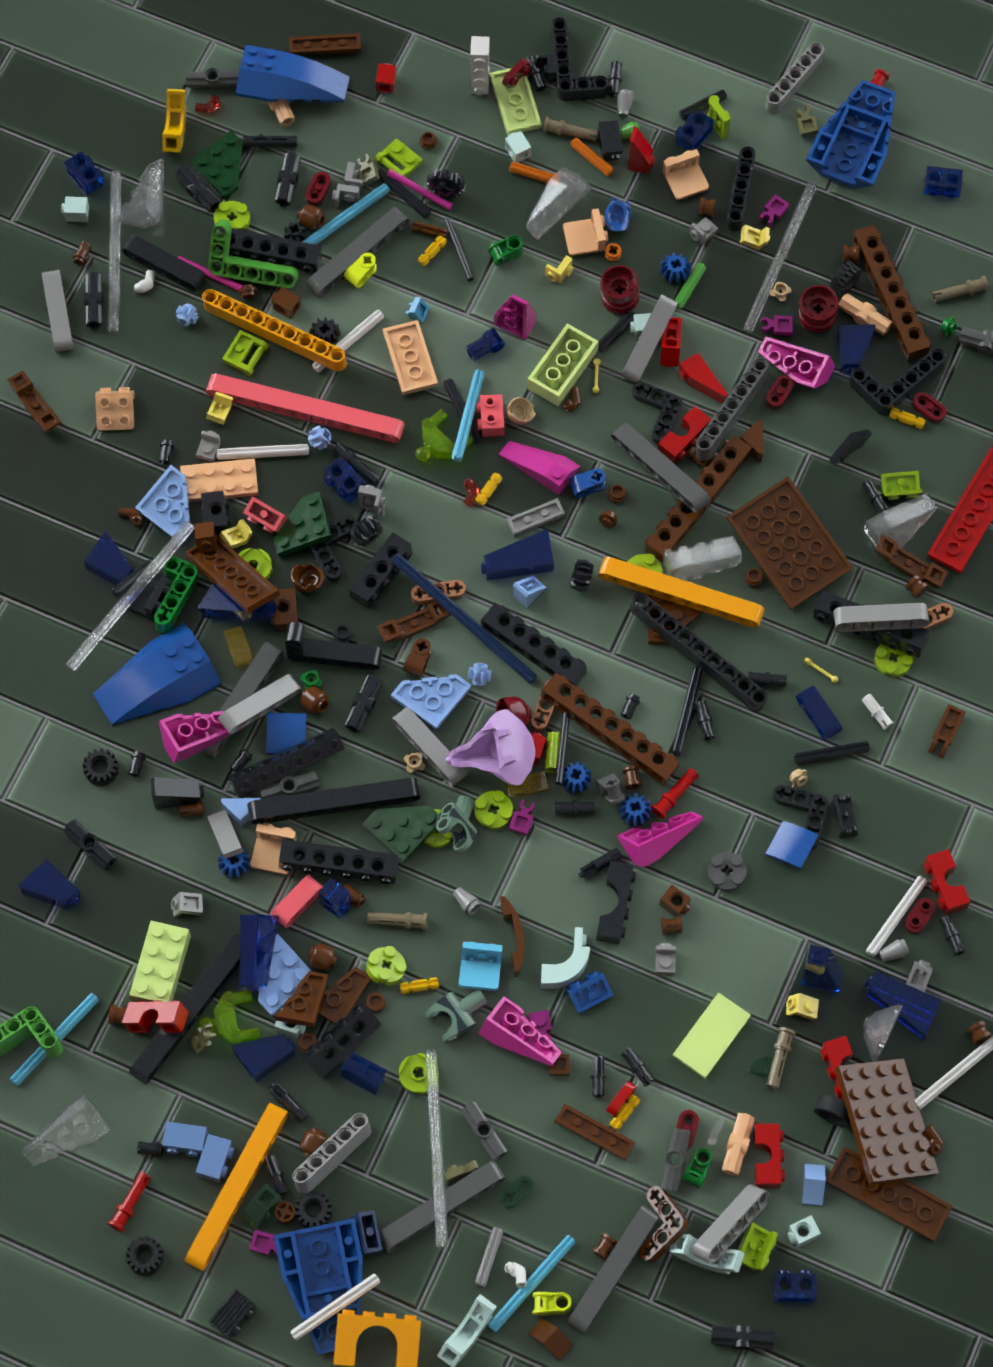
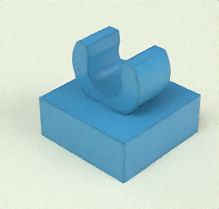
[405,297,430,323]

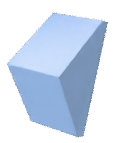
[513,576,547,608]
[221,798,260,827]
[802,1163,826,1206]

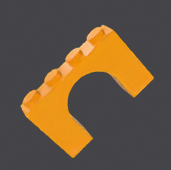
[333,1309,421,1367]

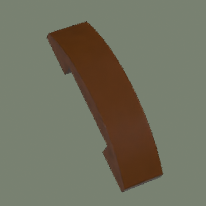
[7,370,61,433]
[874,534,948,588]
[376,601,451,643]
[500,896,525,977]

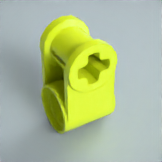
[343,253,377,288]
[532,1292,572,1316]

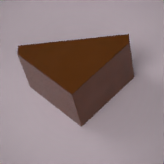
[740,420,763,462]
[528,1318,573,1362]

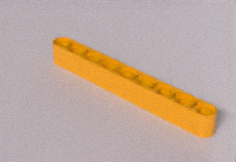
[202,289,347,371]
[598,557,765,628]
[184,1103,289,1271]

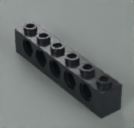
[210,228,322,273]
[813,591,930,658]
[481,603,587,687]
[228,728,345,798]
[279,839,399,884]

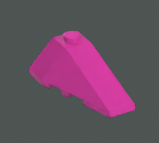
[494,294,536,340]
[758,337,835,389]
[498,441,581,495]
[159,711,244,763]
[617,811,703,867]
[478,997,562,1066]

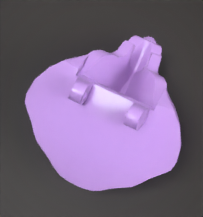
[446,709,535,786]

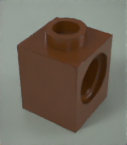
[271,287,301,319]
[195,521,217,553]
[659,885,691,918]

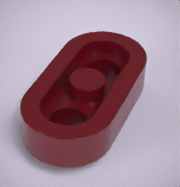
[502,58,531,89]
[306,172,331,206]
[766,375,794,409]
[913,392,947,423]
[904,898,935,934]
[676,1110,699,1150]

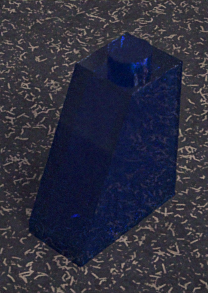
[837,324,876,374]
[84,532,133,585]
[18,859,81,910]
[232,1034,295,1083]

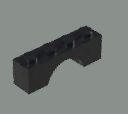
[596,861,636,944]

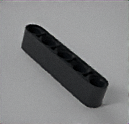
[726,146,756,231]
[122,235,206,292]

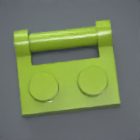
[706,95,731,141]
[374,138,423,178]
[222,330,269,376]

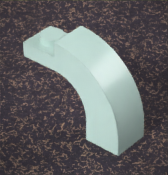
[541,927,590,989]
[669,1234,745,1275]
[437,1294,497,1367]

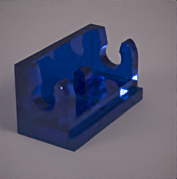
[341,1052,387,1095]

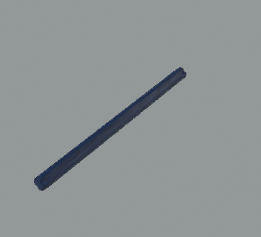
[391,553,537,684]

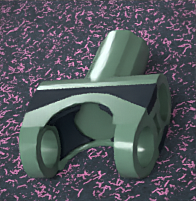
[436,795,477,854]
[425,989,488,1043]

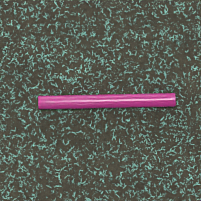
[387,169,453,210]
[178,256,243,291]

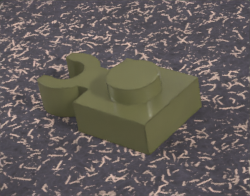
[796,105,819,137]
[357,154,380,187]
[190,1024,216,1055]
[444,1160,479,1185]

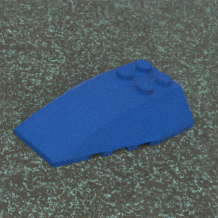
[236,45,350,103]
[806,80,896,189]
[93,623,222,726]
[274,1218,363,1355]

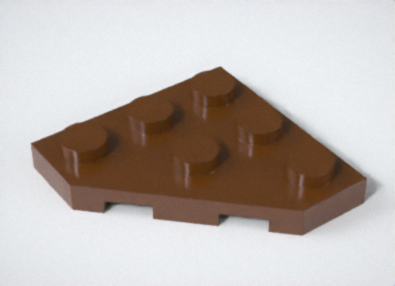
[648,595,704,644]

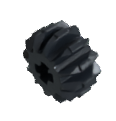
[309,316,341,344]
[351,516,383,546]
[570,559,594,592]

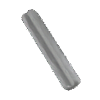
[475,1227,503,1287]

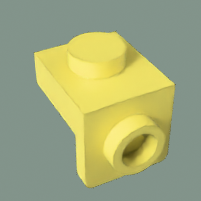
[740,225,770,250]
[545,255,573,284]
[206,392,233,425]
[219,519,252,549]
[786,993,819,1020]

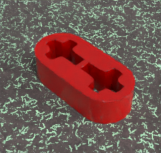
[606,1081,636,1117]

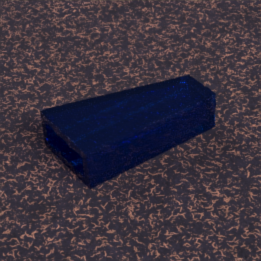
[481,529,554,581]
[197,583,278,622]
[239,915,279,991]
[800,945,843,992]
[864,971,941,1040]

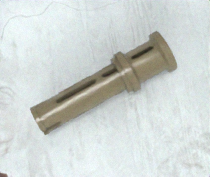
[543,116,598,142]
[932,276,989,303]
[367,912,428,931]
[766,1027,796,1089]

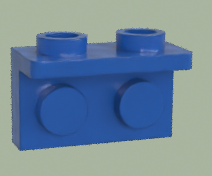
[565,971,614,1013]

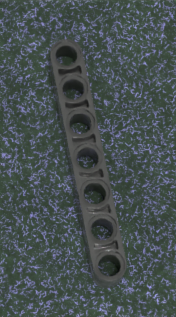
[306,207,410,298]
[696,358,769,461]
[611,423,711,513]
[201,642,284,758]
[378,1160,506,1253]
[567,1205,660,1334]

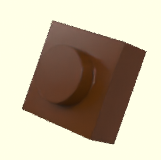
[549,1054,570,1076]

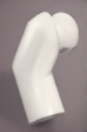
[134,270,155,293]
[504,1262,527,1288]

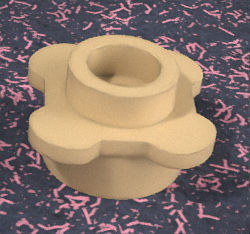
[770,282,791,302]
[404,752,425,773]
[789,769,808,788]

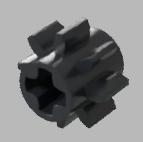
[284,222,306,242]

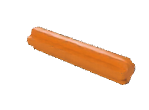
[571,138,614,176]
[510,162,561,186]

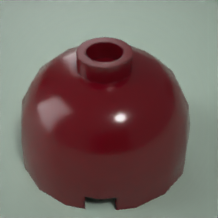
[496,696,532,727]

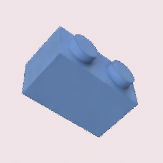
[162,1122,208,1157]
[196,1134,235,1183]

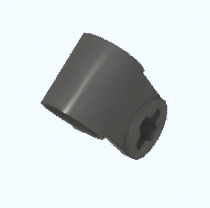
[596,773,625,804]

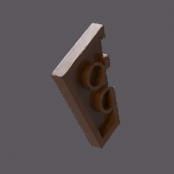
[318,967,372,1025]
[275,971,329,1027]

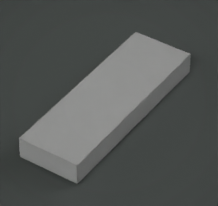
[506,498,565,537]
[207,810,243,859]

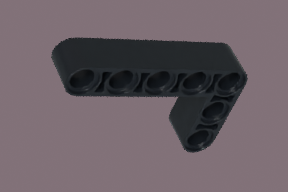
[551,17,609,101]
[849,348,946,415]
[285,622,382,670]

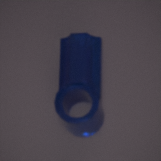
[466,328,505,361]

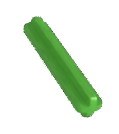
[674,263,706,309]

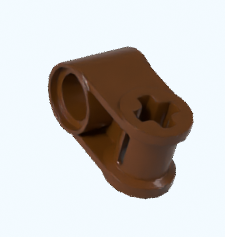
[403,638,431,678]

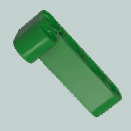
[154,556,198,633]

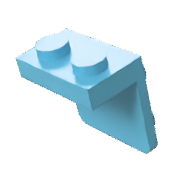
[459,941,503,991]

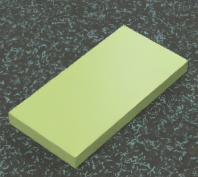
[489,68,542,136]
[672,992,751,1079]

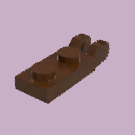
[928,704,966,758]

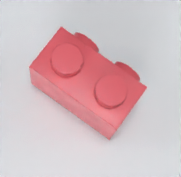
[476,394,504,437]
[243,496,288,534]

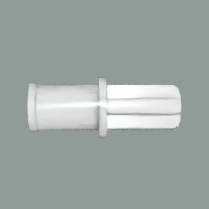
[862,694,894,730]

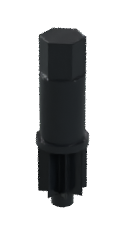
[578,847,622,879]
[269,1083,309,1123]

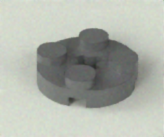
[707,852,747,892]

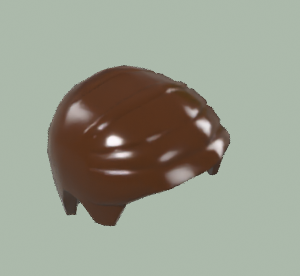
[291,563,324,593]

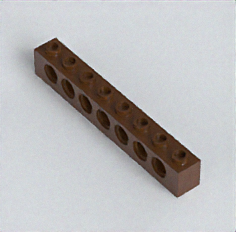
[852,225,931,362]
[645,435,752,564]
[540,673,680,786]

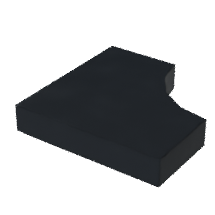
[830,430,872,464]

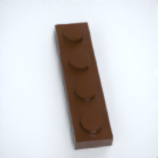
[289,33,361,56]
[554,1103,635,1161]

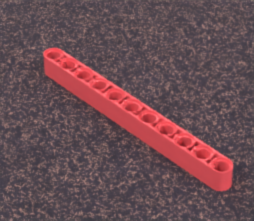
[206,374,405,443]

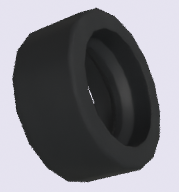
[813,1094,850,1127]

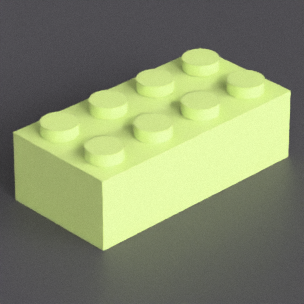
[527,323,598,407]
[129,921,191,1002]

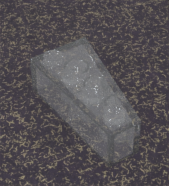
[663,535,742,581]

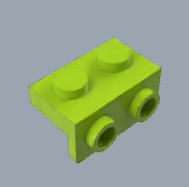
[881,470,922,500]
[738,1222,778,1271]

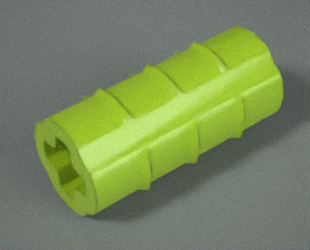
[545,732,560,774]

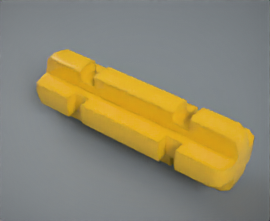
[418,236,446,266]
[889,408,926,429]
[475,473,502,506]
[400,977,439,994]
[610,1095,640,1131]

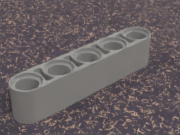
[765,42,824,113]
[42,270,74,352]
[621,294,678,383]
[834,603,929,632]
[218,674,302,734]
[392,707,468,787]
[292,1113,371,1194]
[693,1184,770,1263]

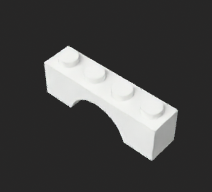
[470,36,490,95]

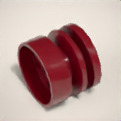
[600,265,639,314]
[798,285,838,333]

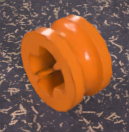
[605,243,621,262]

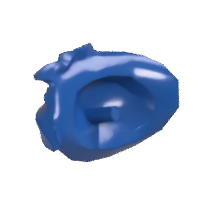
[605,197,632,231]

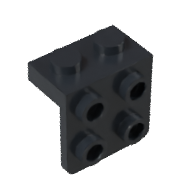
[121,576,171,620]

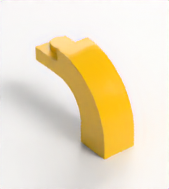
[162,89,186,153]

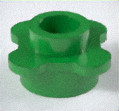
[941,316,957,337]
[300,670,322,689]

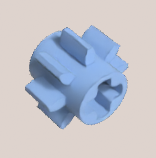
[175,303,199,326]
[308,425,331,450]
[468,663,492,686]

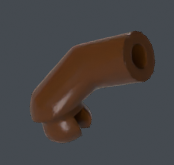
[563,387,581,412]
[119,507,143,526]
[924,1125,943,1155]

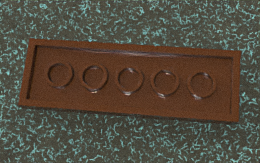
[185,535,280,614]
[826,1146,953,1242]

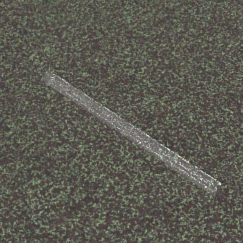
[108,171,121,333]
[743,182,816,333]
[66,521,194,671]
[426,1050,448,1247]

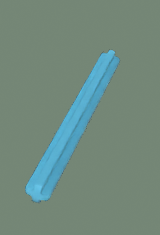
[302,183,390,245]
[452,369,484,462]
[10,993,99,1086]
[488,1235,575,1332]

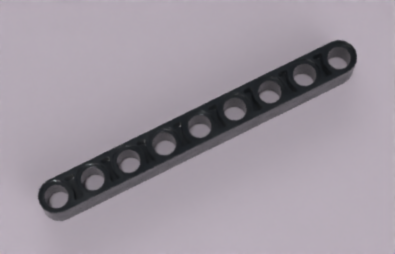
[629,593,768,712]
[247,778,421,825]
[129,933,253,1085]

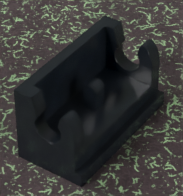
[597,120,623,161]
[831,793,858,838]

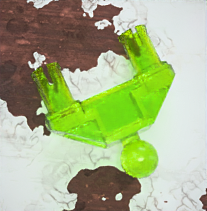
[415,409,473,461]
[199,989,261,1047]

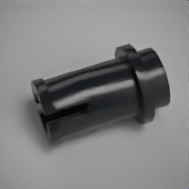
[159,439,175,465]
[620,693,640,719]
[229,749,253,772]
[128,751,146,777]
[137,1141,164,1158]

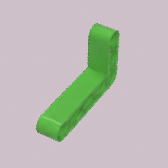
[208,220,299,288]
[0,1006,63,1058]

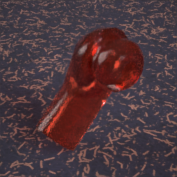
[195,95,220,113]
[463,478,480,507]

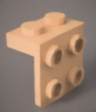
[663,149,709,200]
[563,209,608,256]
[95,387,135,430]
[250,823,297,875]

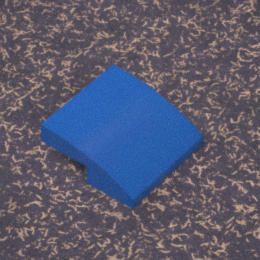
[266,713,306,755]
[765,821,818,870]

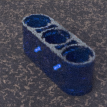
[796,685,842,741]

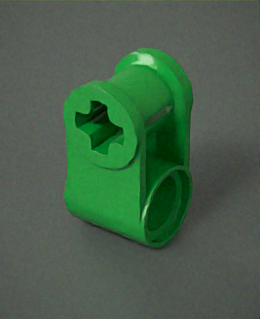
[487,235,523,266]
[681,1148,713,1189]

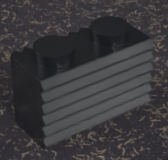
[209,1289,256,1339]

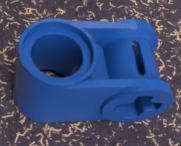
[568,469,606,498]

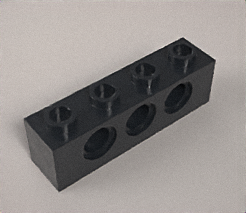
[349,532,412,608]
[302,1004,382,1078]

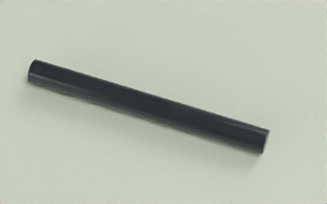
[443,217,474,281]
[555,712,570,785]

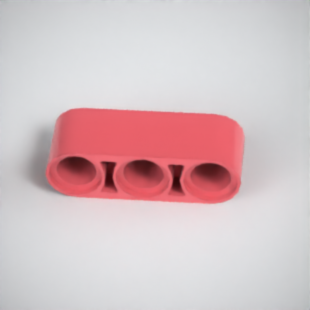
[271,875,324,928]

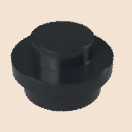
[333,625,352,643]

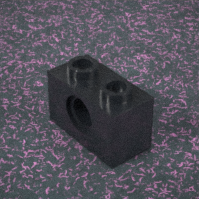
[201,491,231,534]

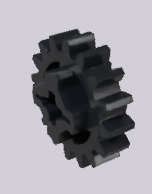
[426,168,466,198]

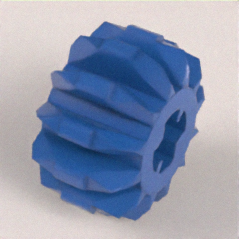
[660,252,691,284]
[561,761,592,795]
[618,793,652,827]
[217,848,250,879]

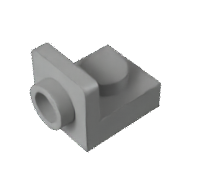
[344,162,363,192]
[332,183,360,208]
[690,217,718,245]
[196,431,221,462]
[171,892,203,917]
[655,943,676,975]
[906,960,933,992]

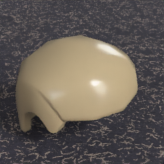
[507,397,536,425]

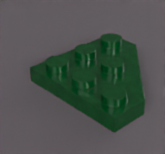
[190,130,243,200]
[274,491,332,557]
[363,806,439,863]

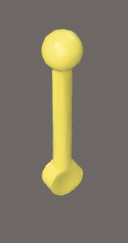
[592,358,601,393]
[804,658,839,683]

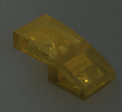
[223,626,253,667]
[507,770,550,796]

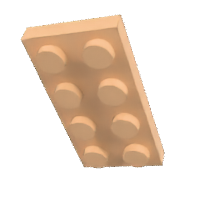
[383,320,438,395]
[180,459,258,502]

